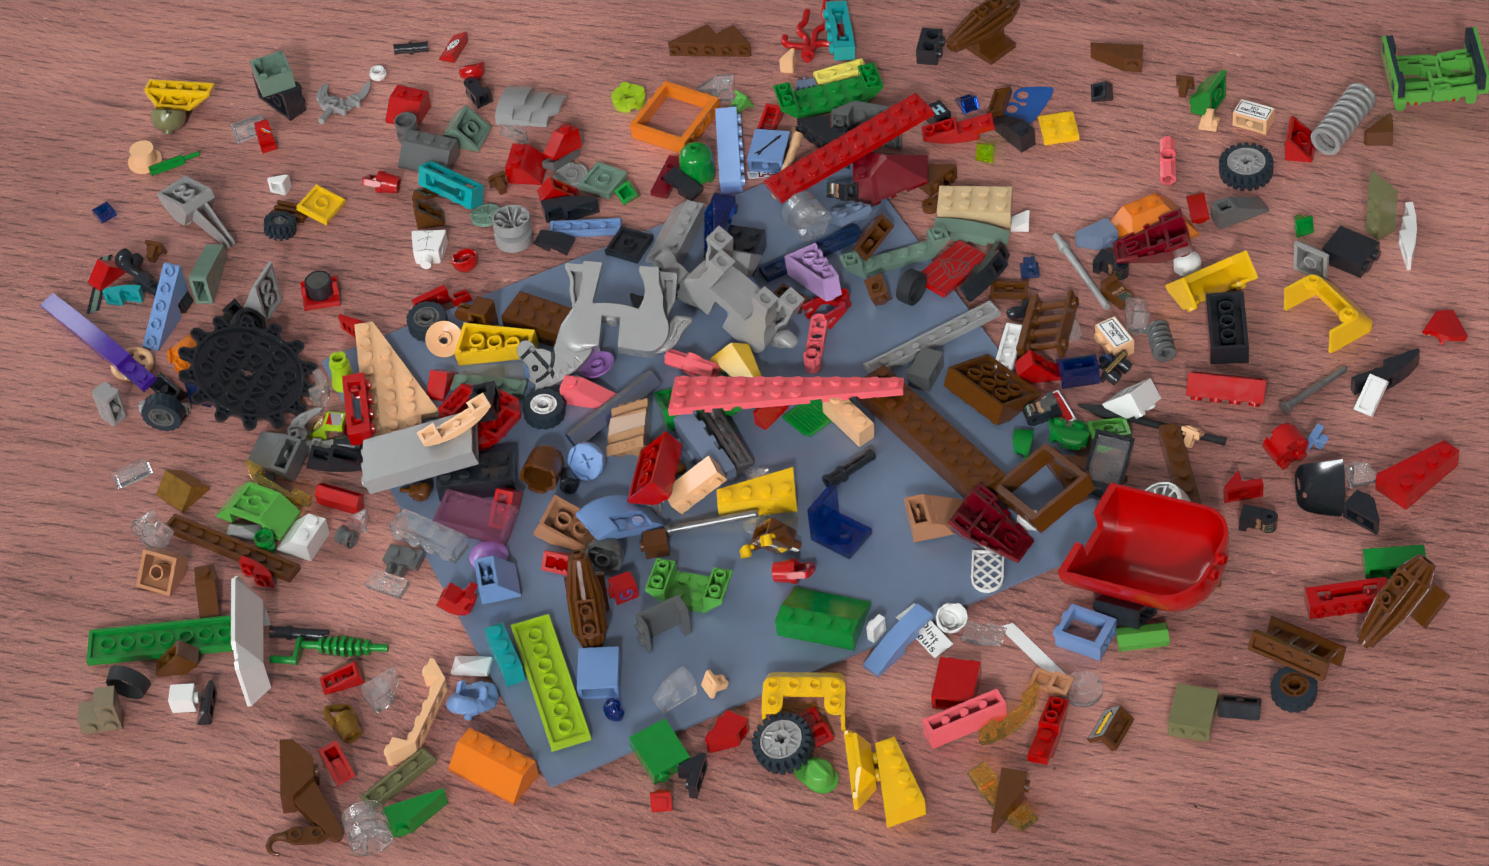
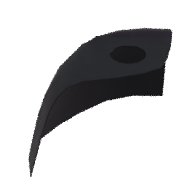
[1295,459,1345,517]

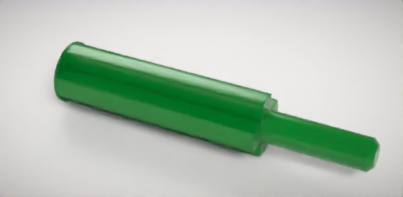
[148,151,200,176]

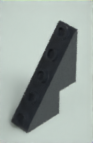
[795,115,850,169]

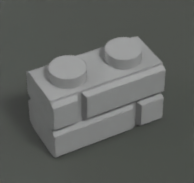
[92,382,127,426]

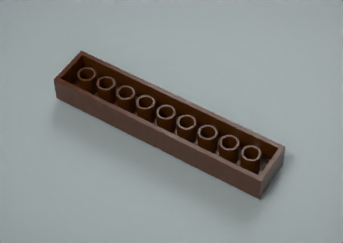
[855,365,1006,499]

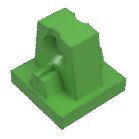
[730,90,754,114]

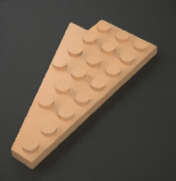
[354,321,438,437]

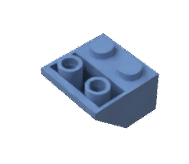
[474,556,521,604]

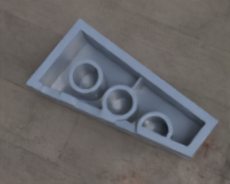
[674,410,737,489]

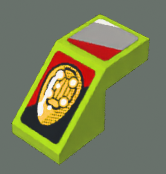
[309,412,346,441]

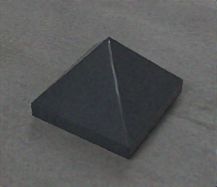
[222,298,243,316]

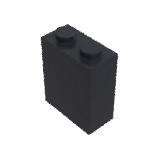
[1322,226,1381,278]

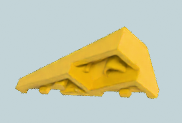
[710,343,761,377]

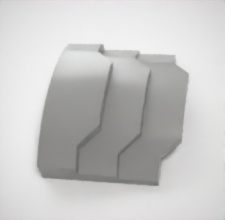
[495,85,568,127]

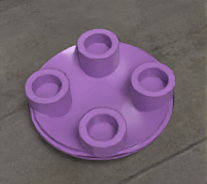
[469,540,508,570]

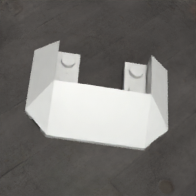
[231,576,271,706]

